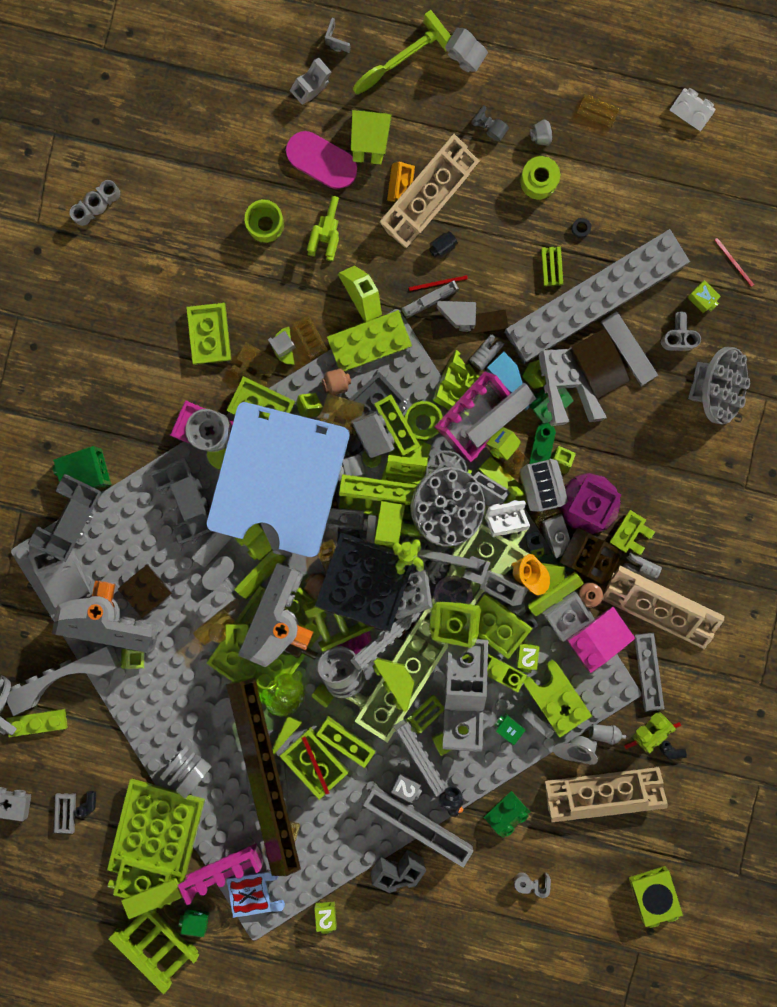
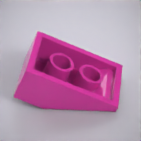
[566,607,635,673]

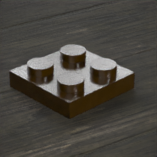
[118,564,173,618]

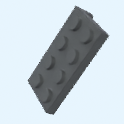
[326,372,408,455]

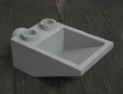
[28,531,91,608]

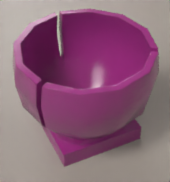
[559,473,621,534]

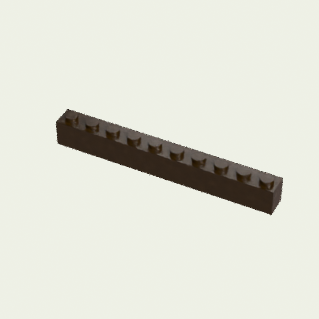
[226,678,301,876]

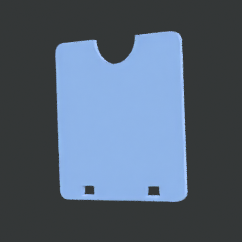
[207,402,350,557]

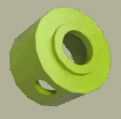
[520,156,561,200]
[244,200,284,243]
[405,401,443,441]

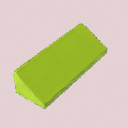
[477,456,527,503]
[528,572,584,616]

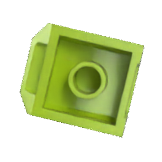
[429,602,481,648]

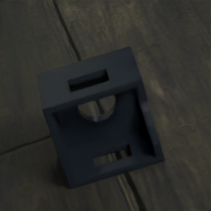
[525,531,545,558]

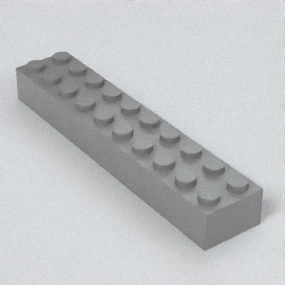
[504,229,690,364]

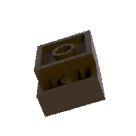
[570,328,630,399]
[560,528,623,587]

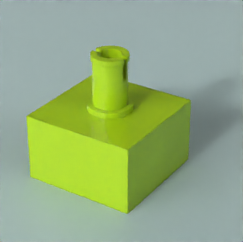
[375,501,420,550]

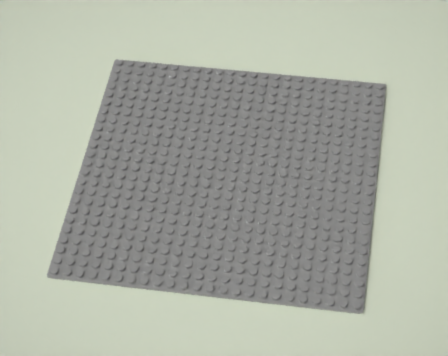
[11,309,641,940]

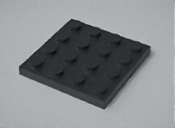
[315,533,413,633]

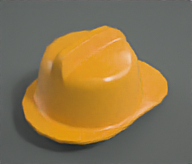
[511,554,550,595]

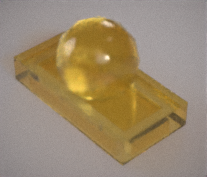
[193,609,235,645]

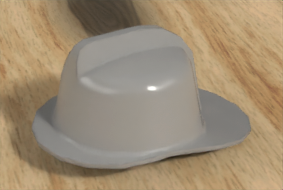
[553,736,598,765]

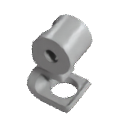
[514,873,551,898]

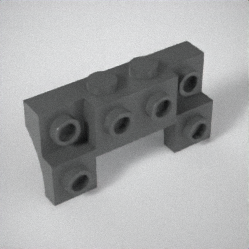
[150,458,211,545]
[28,474,102,562]

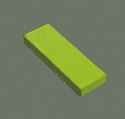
[234,550,286,600]
[121,878,183,919]

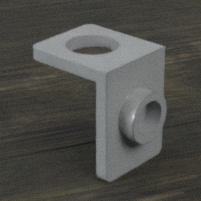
[325,18,350,53]

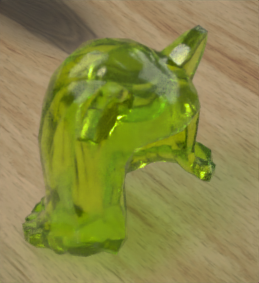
[261,671,305,717]

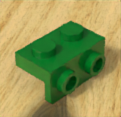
[529,388,574,424]
[484,791,531,838]

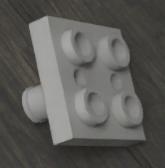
[395,570,432,619]

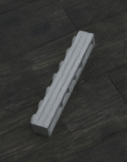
[350,612,421,670]
[393,720,446,797]

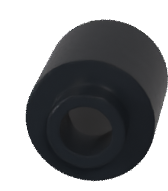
[429,231,458,259]

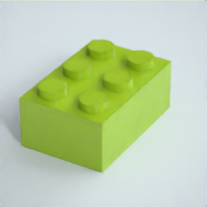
[280,727,349,800]

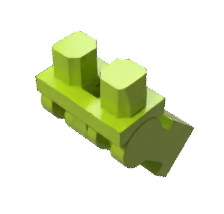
[632,712,676,754]

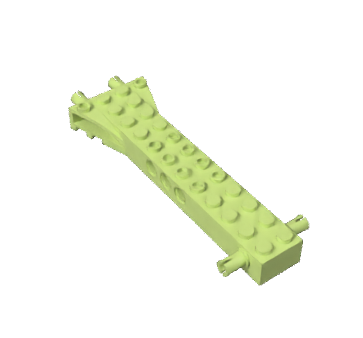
[346,505,529,743]

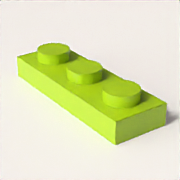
[6,709,68,737]

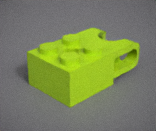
[523,659,592,737]

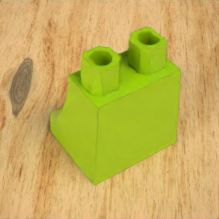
[351,110,392,164]

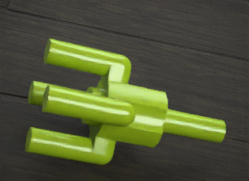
[307,196,339,262]
[393,540,424,575]

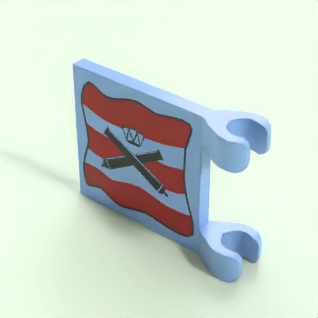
[226,871,285,918]

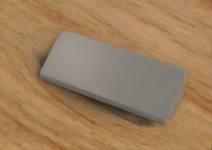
[192,532,233,567]

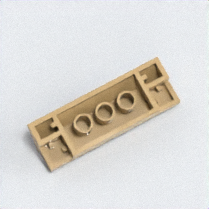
[379,134,480,248]
[602,566,725,649]
[545,767,668,822]

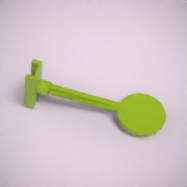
[353,10,451,94]

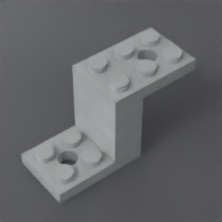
[443,639,488,751]

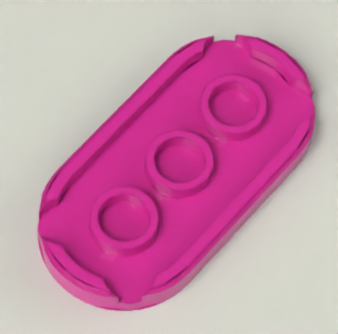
[286,131,357,189]

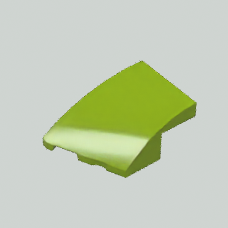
[433,350,480,420]

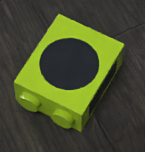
[629,866,683,928]

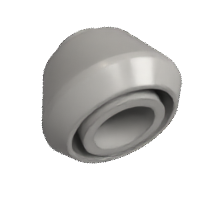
[530,119,552,146]

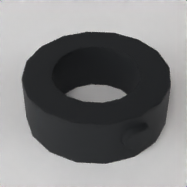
[571,218,592,238]

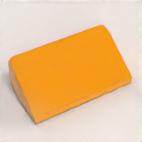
[387,162,415,202]

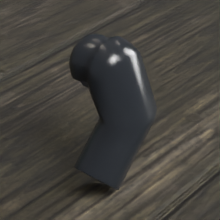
[659,741,687,759]
[75,791,96,818]

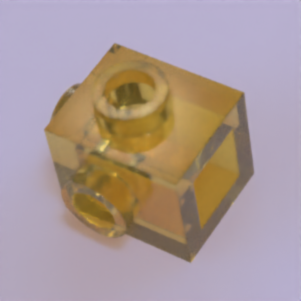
[499,448,530,475]

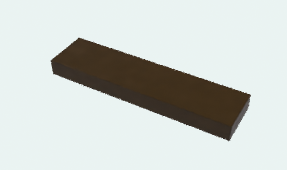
[430,309,508,340]

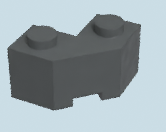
[371,850,426,893]

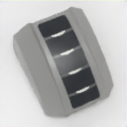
[520,459,568,511]

